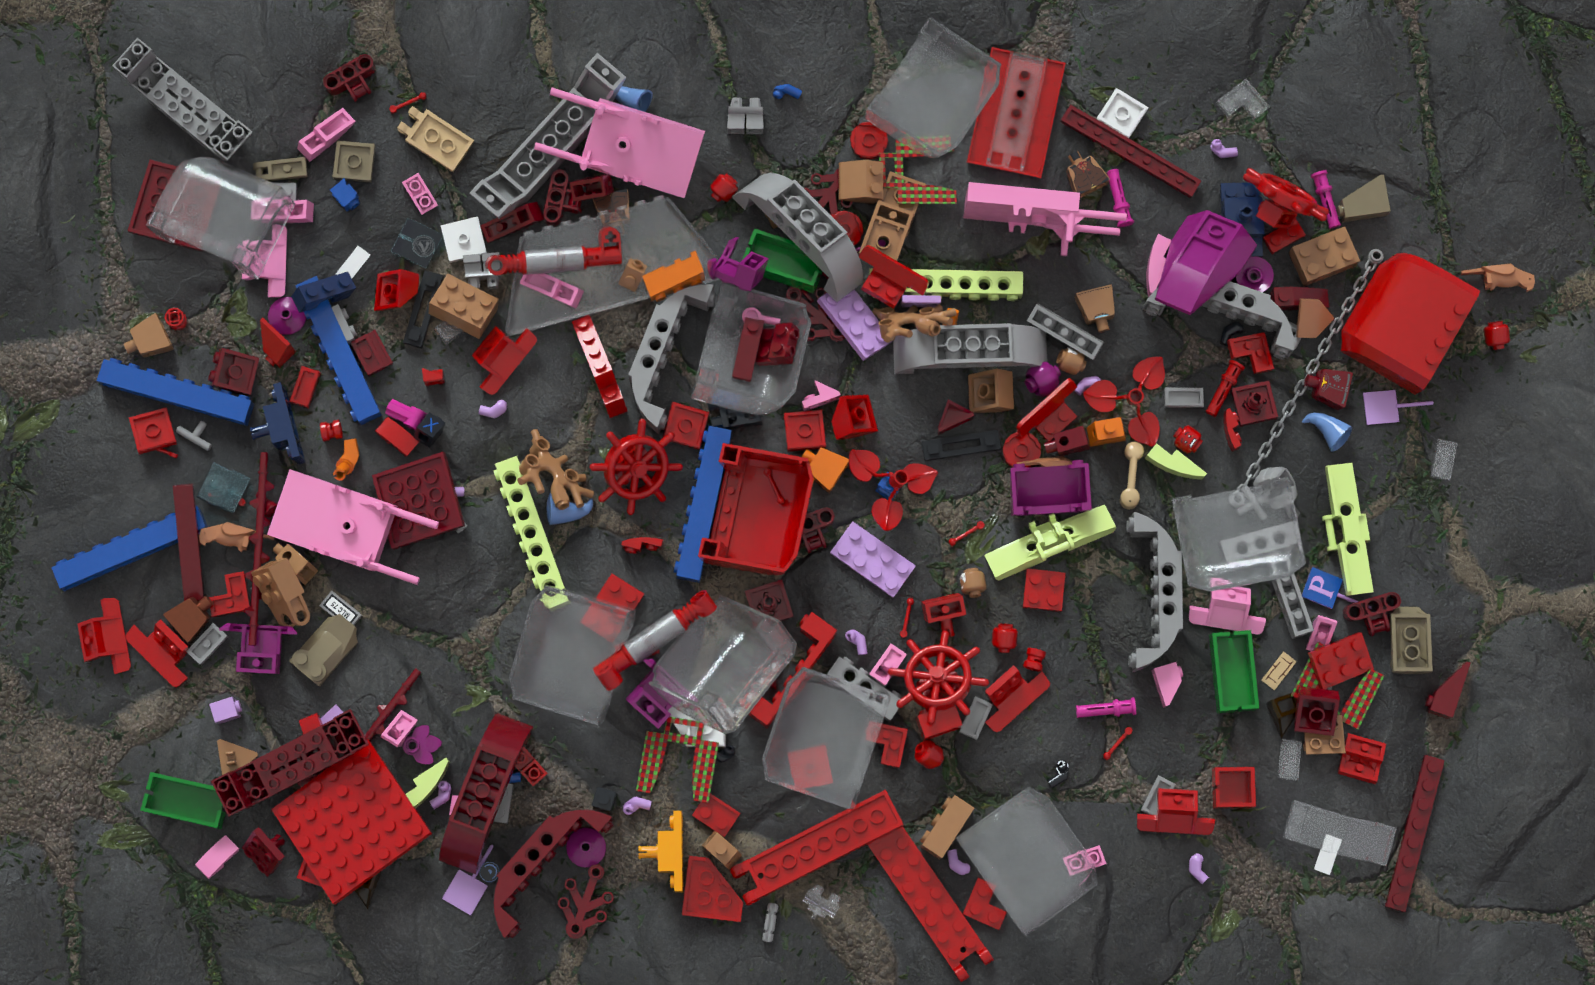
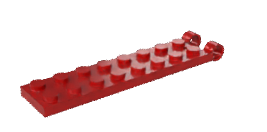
[729,790,904,906]
[867,826,994,983]

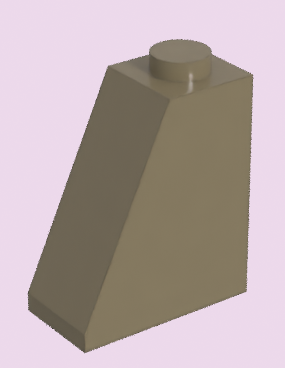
[1337,175,1391,222]

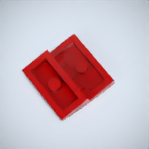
[1337,733,1386,784]

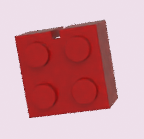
[916,706,962,741]
[1212,767,1256,809]

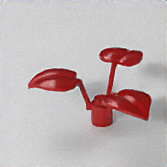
[1083,357,1165,447]
[849,449,938,531]

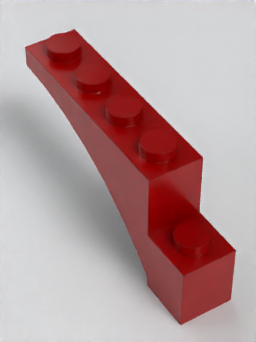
[572,315,628,418]

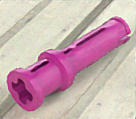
[1106,169,1134,227]
[1310,170,1341,229]
[1076,697,1136,718]

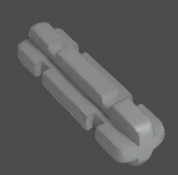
[762,903,778,942]

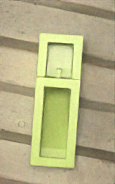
[1145,443,1207,480]
[406,758,450,809]

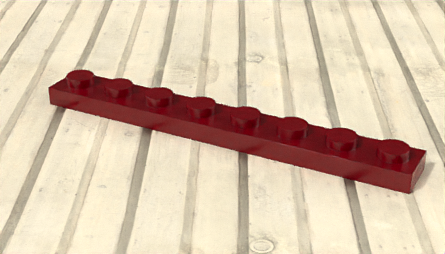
[1060,104,1201,198]
[1385,755,1445,912]

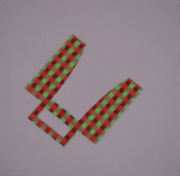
[879,137,957,204]
[1291,642,1385,729]
[636,717,719,803]

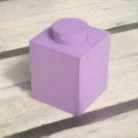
[209,697,242,724]

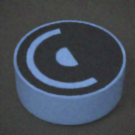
[480,862,500,882]

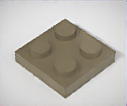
[333,141,376,183]

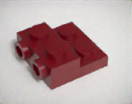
[755,323,800,366]
[208,348,259,396]

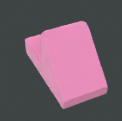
[802,381,841,411]
[1306,615,1337,651]
[869,644,907,686]
[381,710,418,747]

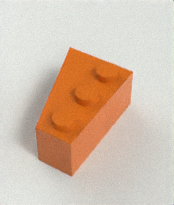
[642,251,705,302]

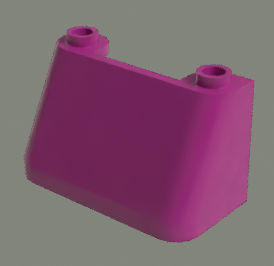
[1010,460,1092,516]

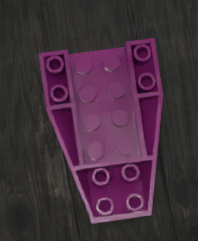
[1155,210,1257,315]

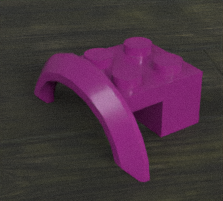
[707,237,769,291]
[219,623,297,674]
[626,659,700,729]

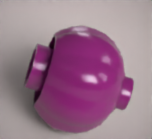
[1025,361,1061,397]

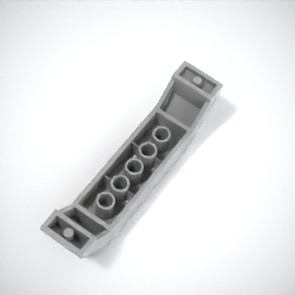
[470,53,626,219]

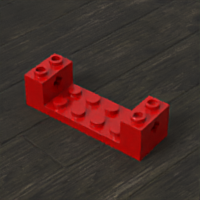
[741,612,837,729]

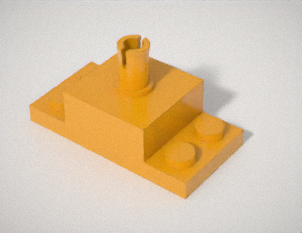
[638,811,683,893]

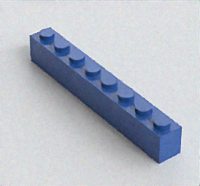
[295,276,382,425]
[97,358,254,426]
[674,426,732,583]
[51,506,208,591]

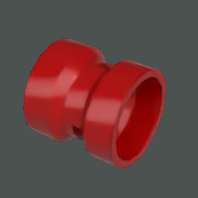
[165,308,187,330]
[320,420,343,442]
[1023,648,1046,672]

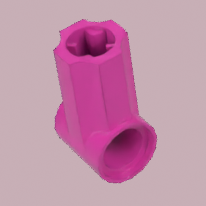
[385,399,427,431]

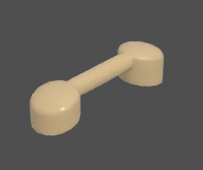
[1120,442,1144,510]

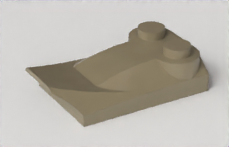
[1390,607,1433,674]
[290,614,358,687]

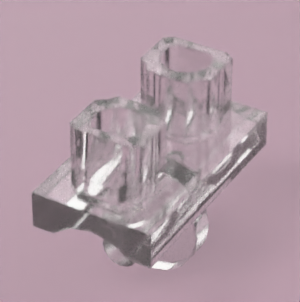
[803,884,841,920]

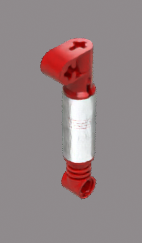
[485,226,622,275]
[593,590,717,691]

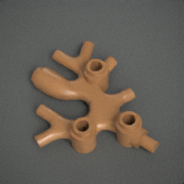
[872,305,957,343]
[517,429,594,510]

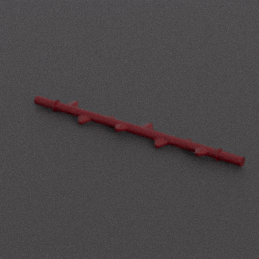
[244,452,274,646]
[364,668,421,740]

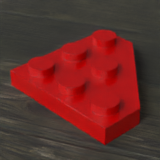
[682,856,743,922]

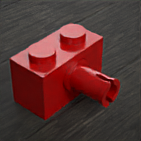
[921,593,966,637]

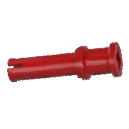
[1205,360,1245,417]

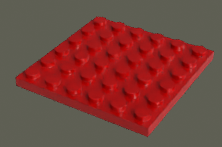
[271,739,432,905]

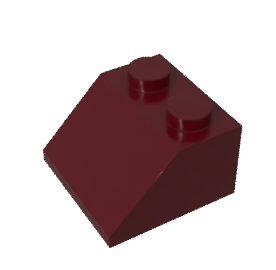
[1294,686,1340,736]

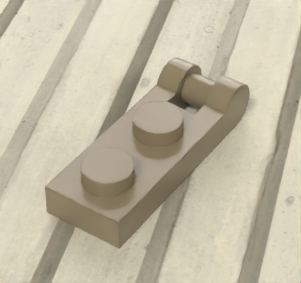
[253,157,308,184]

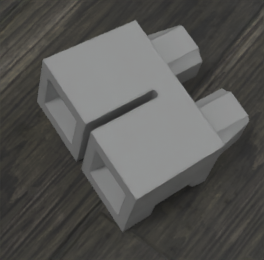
[727,98,763,134]
[463,252,501,290]

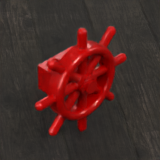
[1243,168,1329,228]
[589,419,683,515]
[888,630,989,725]

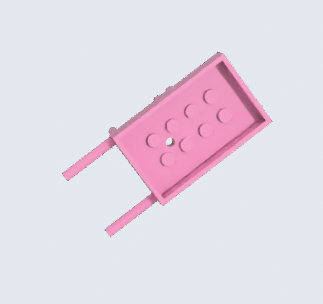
[534,88,705,198]
[963,182,1127,256]
[267,469,439,585]

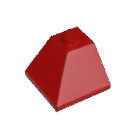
[374,269,419,311]
[260,318,296,368]
[831,395,878,440]

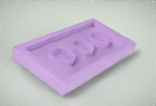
[817,289,892,361]
[830,521,916,598]

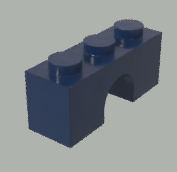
[291,272,356,313]

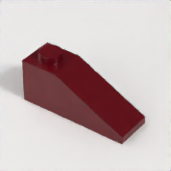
[480,202,544,243]
[1270,286,1329,311]
[732,317,764,382]
[1426,661,1471,720]

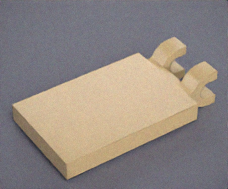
[397,106,474,172]

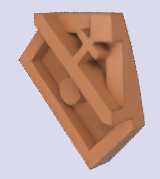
[1296,298,1334,338]

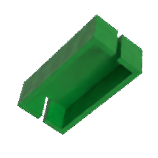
[742,228,823,294]
[1209,630,1259,713]
[140,772,226,829]

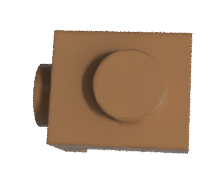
[618,258,647,292]

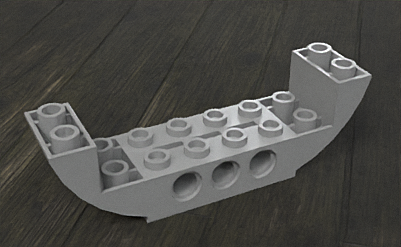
[112,38,253,161]
[732,173,864,302]
[1142,282,1294,359]
[628,284,717,434]
[893,323,1047,374]
[1126,512,1183,672]

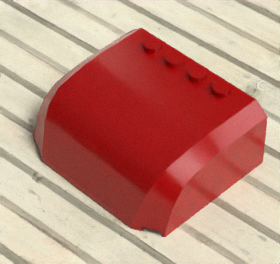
[1340,253,1480,395]
[698,443,814,575]

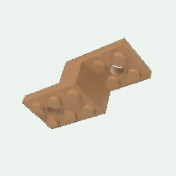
[859,171,926,261]

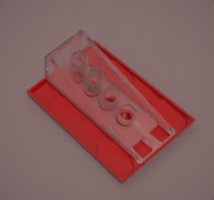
[967,47,1066,178]

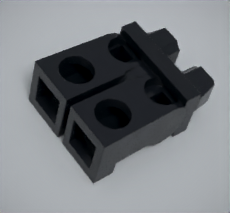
[707,385,762,430]

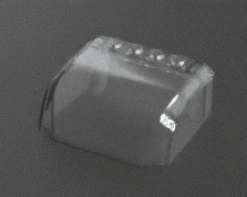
[864,17,1001,158]
[146,157,295,280]
[691,282,811,414]
[1172,477,1306,592]
[509,585,636,725]
[649,595,797,734]
[762,667,891,809]
[956,787,1098,937]

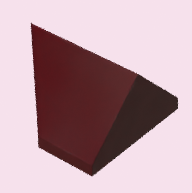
[937,399,974,435]

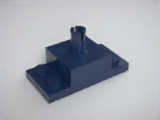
[1220,183,1264,258]
[250,382,306,465]

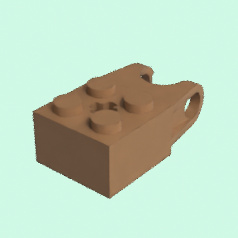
[251,557,310,627]

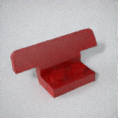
[859,245,929,309]
[472,326,537,395]
[1016,378,1077,442]
[77,598,131,674]
[125,620,188,687]
[985,665,1050,732]
[1137,788,1215,835]

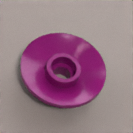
[1235,257,1274,292]
[268,297,306,335]
[566,828,606,868]

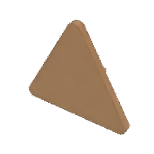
[217,739,258,775]

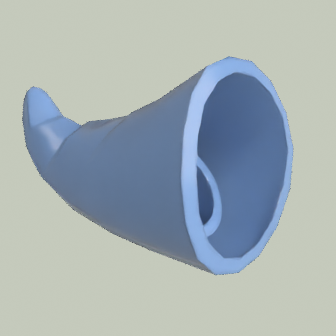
[615,86,653,112]
[1302,412,1352,452]
[546,493,593,525]

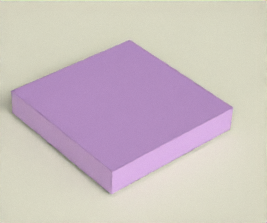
[901,295,941,307]

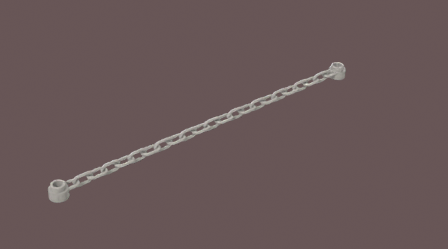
[1228,249,1384,508]

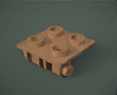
[1303,715,1346,755]

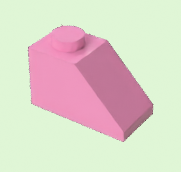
[1152,662,1183,708]

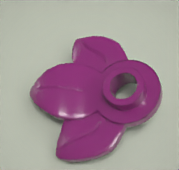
[402,725,442,765]

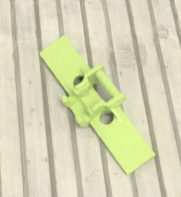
[1322,463,1374,596]
[984,505,1116,581]

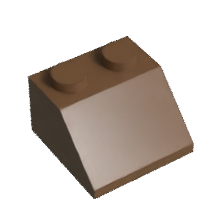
[839,160,883,204]
[968,369,1014,413]

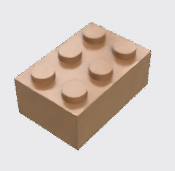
[1289,226,1360,287]
[429,274,499,339]
[920,795,974,860]

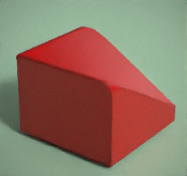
[422,368,445,386]

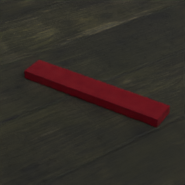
[173,484,204,601]

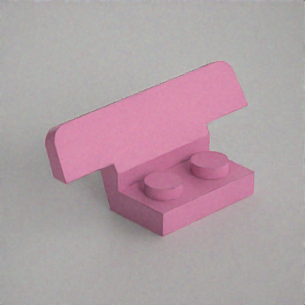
[242,223,287,298]
[1189,583,1266,634]

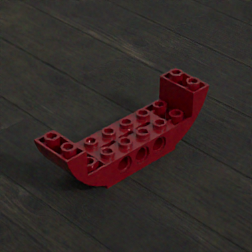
[211,709,369,817]
[439,713,533,874]
[494,810,614,939]

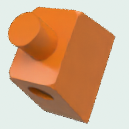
[1086,417,1126,447]
[802,448,849,493]

